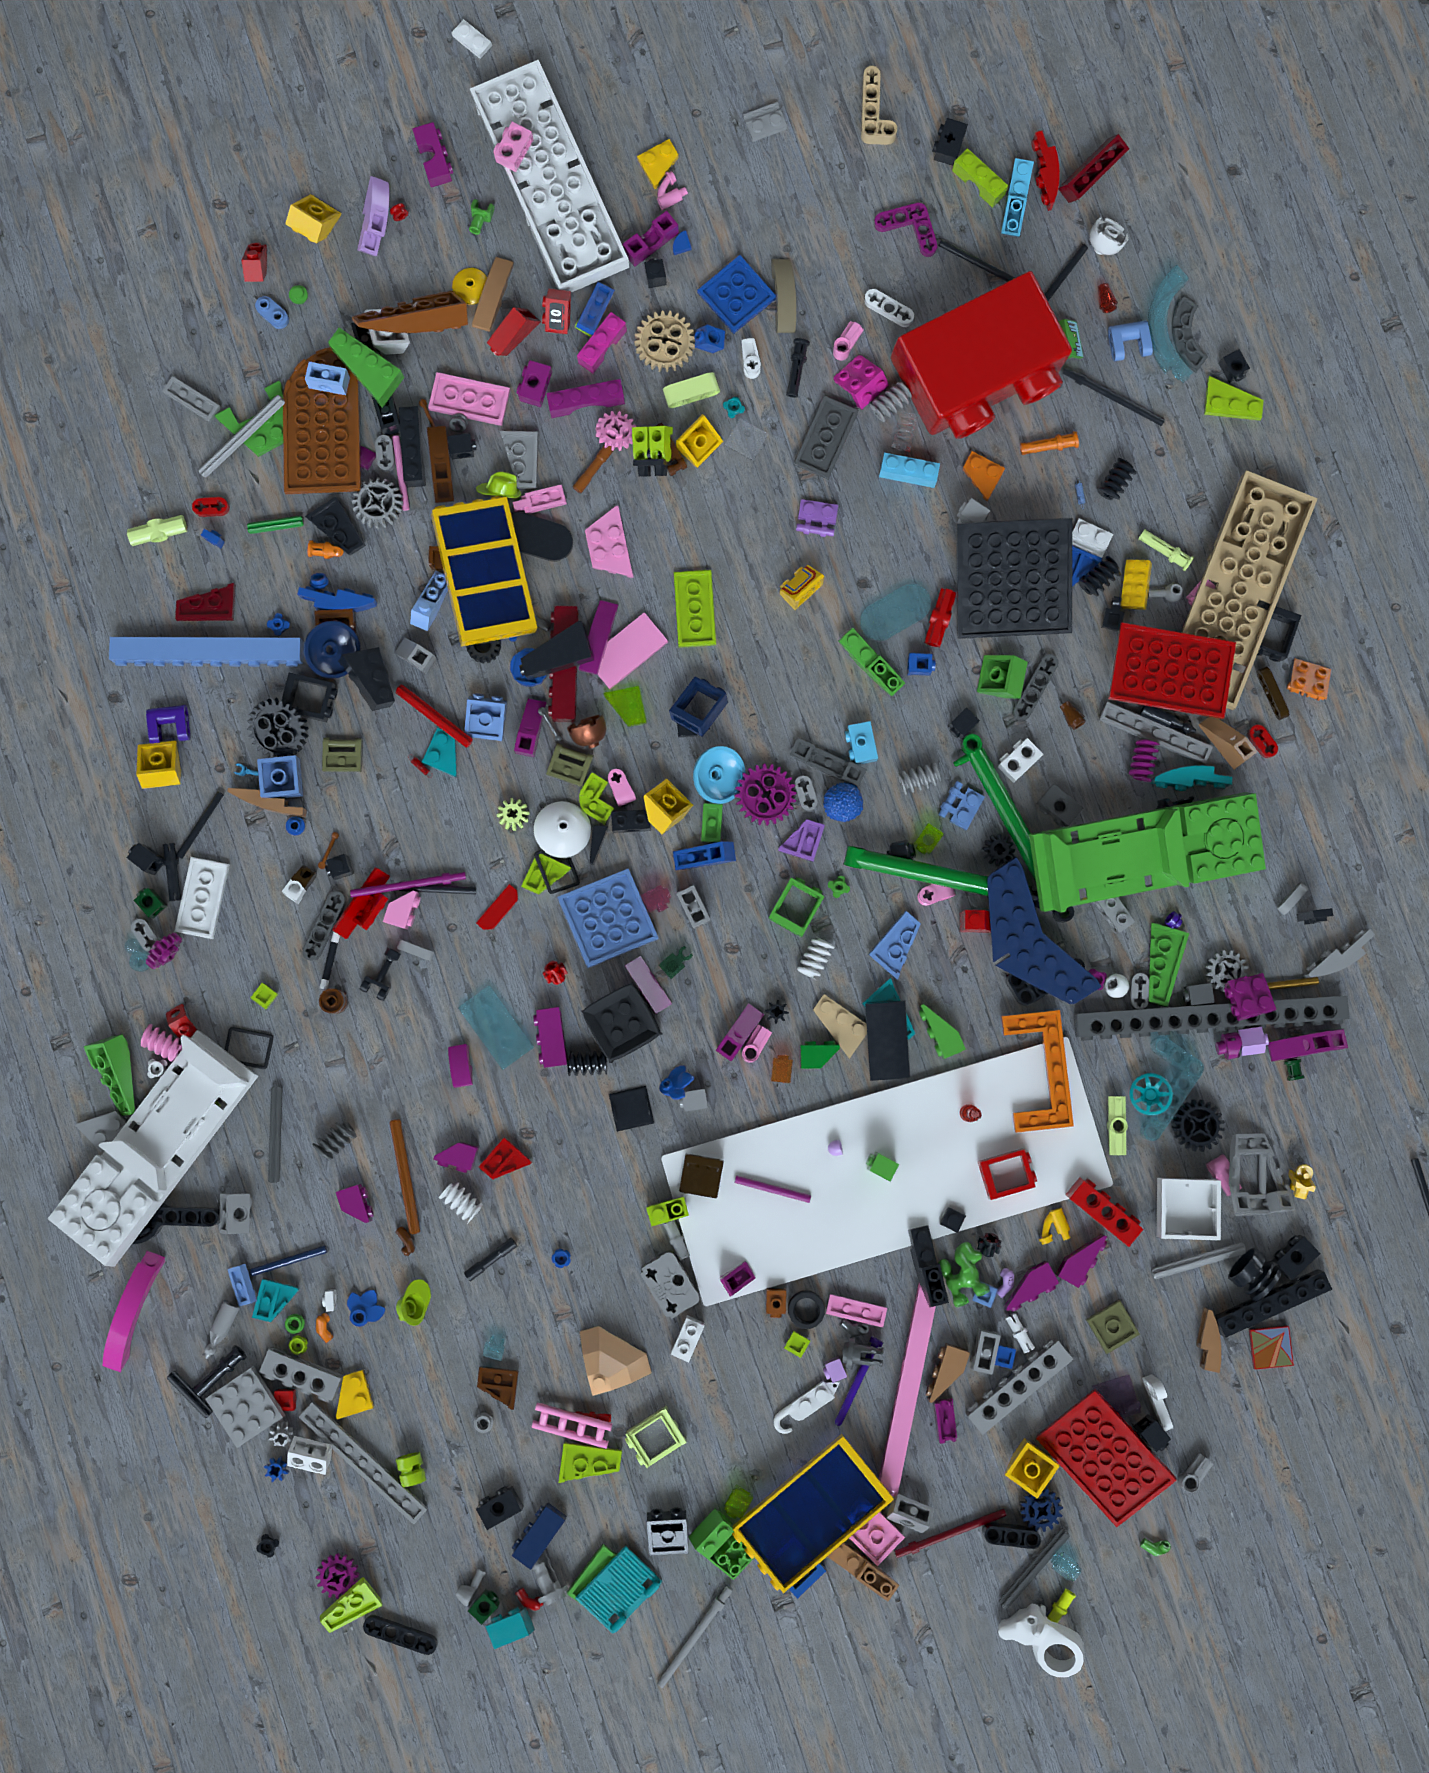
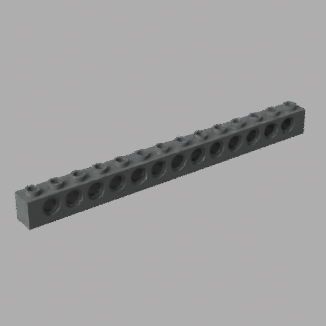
[1074,996,1350,1041]

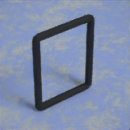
[534,850,580,894]
[224,1027,274,1069]

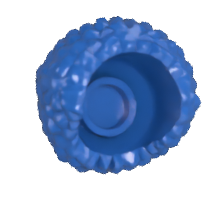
[823,782,863,822]

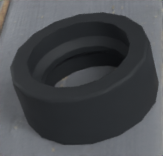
[788,1291,825,1329]

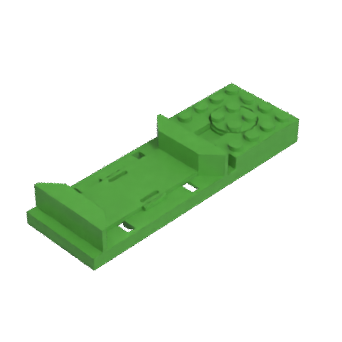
[1029,792,1266,912]

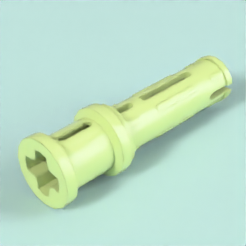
[1138,529,1194,571]

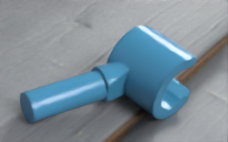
[234,763,259,776]

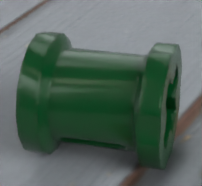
[1284,1059,1305,1081]

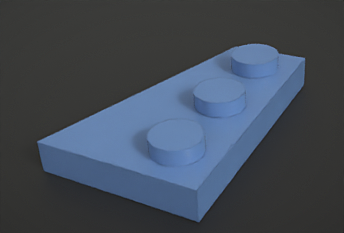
[868,911,921,980]

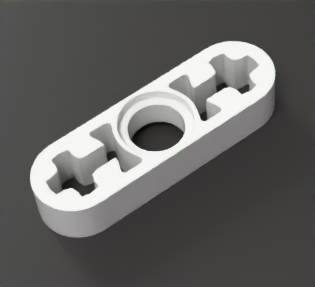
[864,289,914,327]

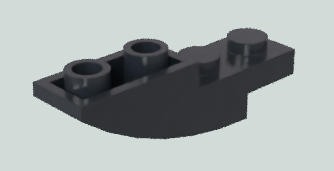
[908,1225,949,1307]

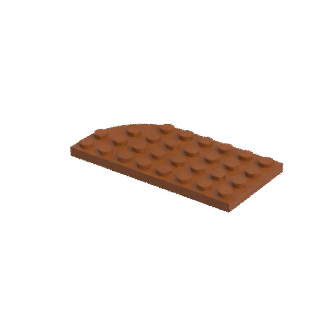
[283,347,361,494]

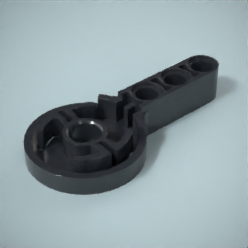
[132,1202,220,1244]

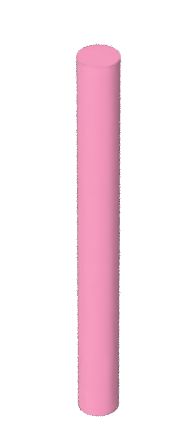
[392,436,410,511]

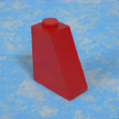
[487,307,541,356]
[960,910,991,933]

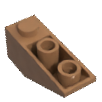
[1199,717,1258,770]
[926,1343,970,1403]

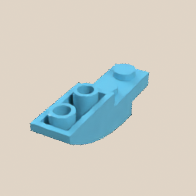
[1001,158,1034,237]

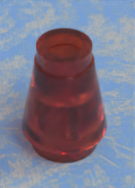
[1098,283,1118,313]

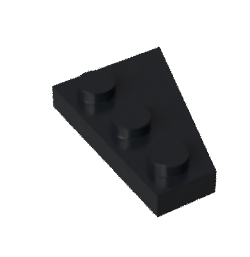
[305,496,366,556]

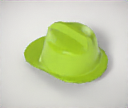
[476,472,521,498]
[396,1279,431,1326]

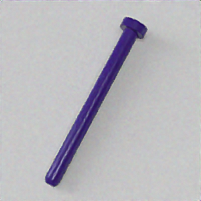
[835,1336,884,1426]

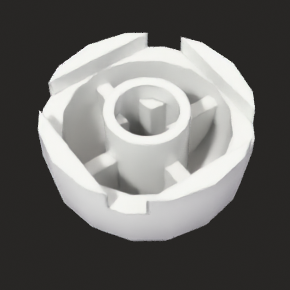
[1090,218,1128,255]

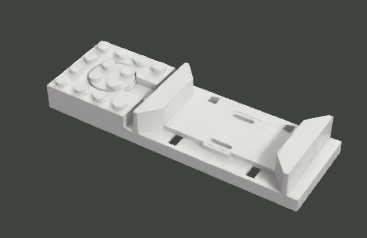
[470,60,629,292]
[48,1030,258,1267]

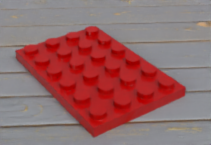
[1108,623,1236,719]
[1036,1389,1177,1527]

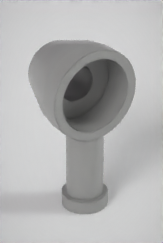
[1148,583,1183,603]
[456,1568,486,1607]

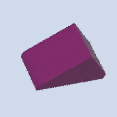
[720,1261,756,1297]

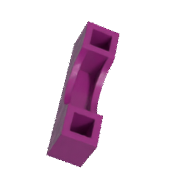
[546,379,625,418]

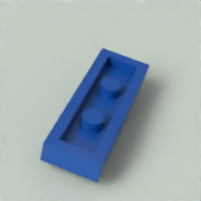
[576,282,615,335]

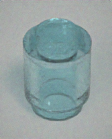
[1051,1552,1082,1582]

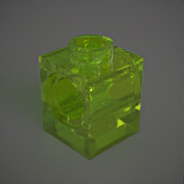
[914,823,944,854]
[724,1484,753,1519]

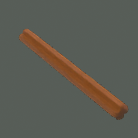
[390,1119,420,1234]

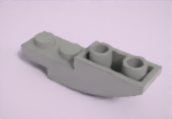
[1303,929,1375,978]

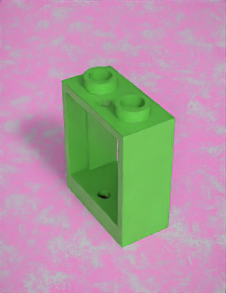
[768,877,825,938]

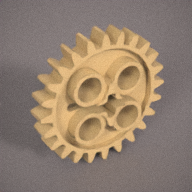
[634,310,695,372]

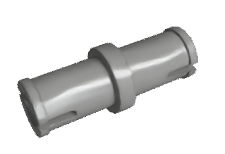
[664,1220,690,1261]

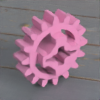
[596,411,636,451]

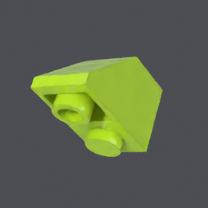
[646,1197,689,1227]

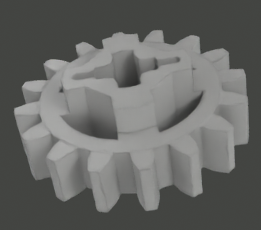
[1205,950,1249,992]

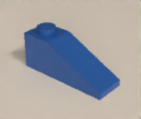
[673,841,736,870]

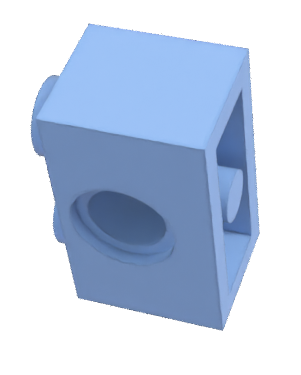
[305,362,350,395]

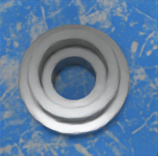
[474,1413,493,1433]

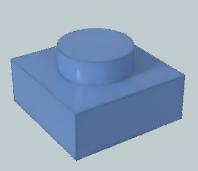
[973,1281,998,1308]

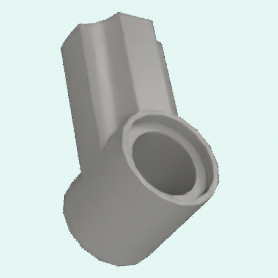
[1178,1453,1213,1493]

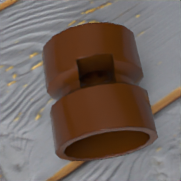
[319,988,349,1014]

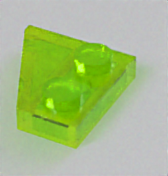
[603,686,647,727]

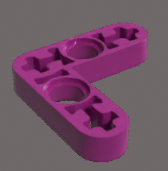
[874,203,937,257]

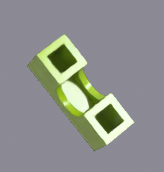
[952,148,1008,208]

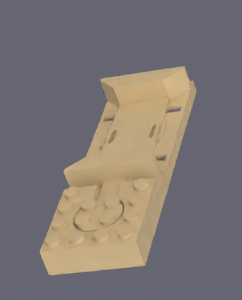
[1181,470,1318,710]

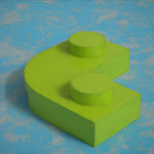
[579,773,614,825]

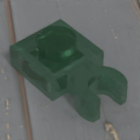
[658,946,693,980]

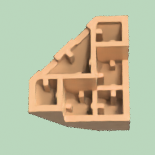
[580,1326,652,1396]

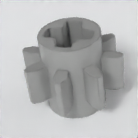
[268,1421,293,1447]

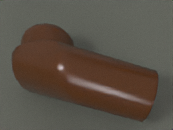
[395,1226,415,1256]

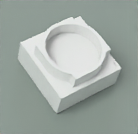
[1156,1178,1221,1240]

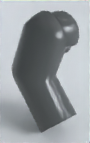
[839,1318,869,1336]

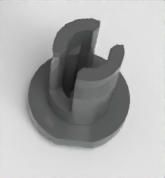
[843,1337,884,1370]

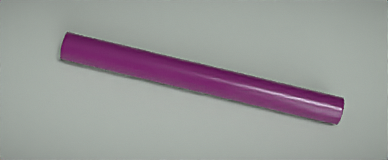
[734,1175,811,1203]

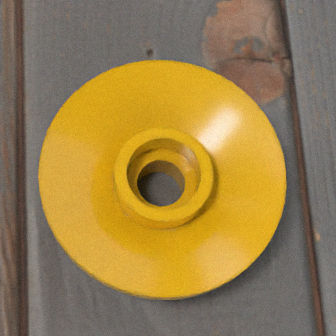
[452,268,487,305]

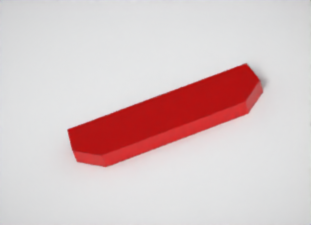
[476,884,518,930]

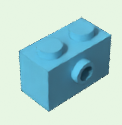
[844,721,878,765]

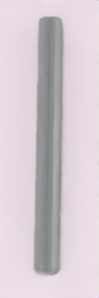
[198,395,285,478]

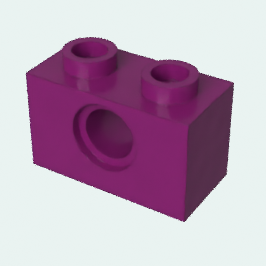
[516,360,552,407]

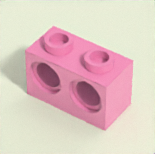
[493,122,534,172]

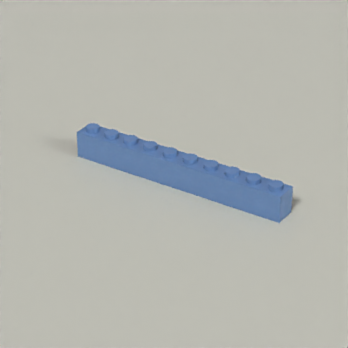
[109,637,304,667]

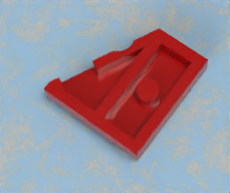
[479,1137,532,1180]

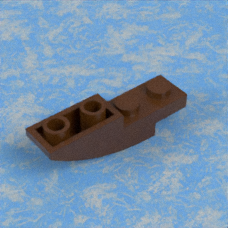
[427,426,454,503]

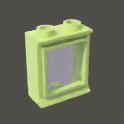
[625,1406,687,1468]

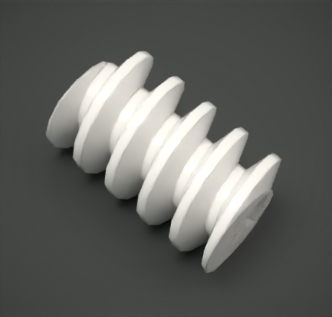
[797,937,835,980]
[439,1182,483,1224]

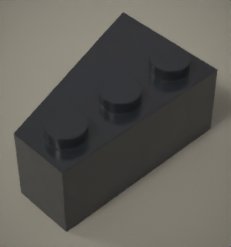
[338,647,395,711]

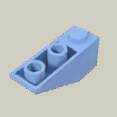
[410,571,453,631]

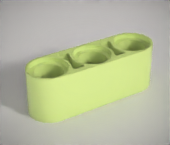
[663,372,720,408]

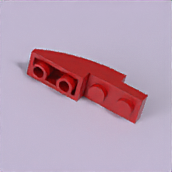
[1031,130,1060,211]

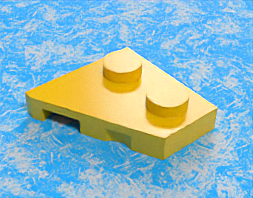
[637,139,679,189]

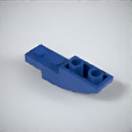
[297,586,377,612]

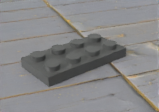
[794,396,859,480]

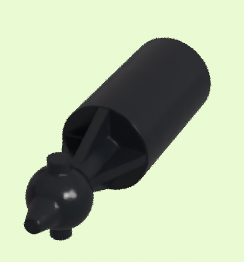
[1140,705,1196,735]

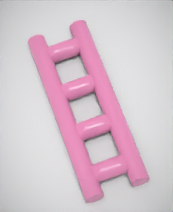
[532,1402,613,1449]

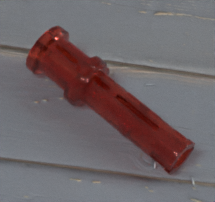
[959,1105,982,1122]

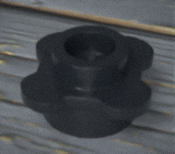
[256,1534,279,1558]

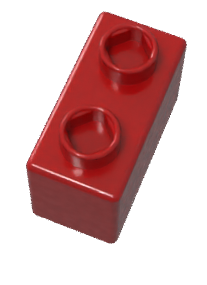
[890,271,1072,439]

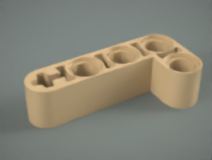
[861,66,897,145]

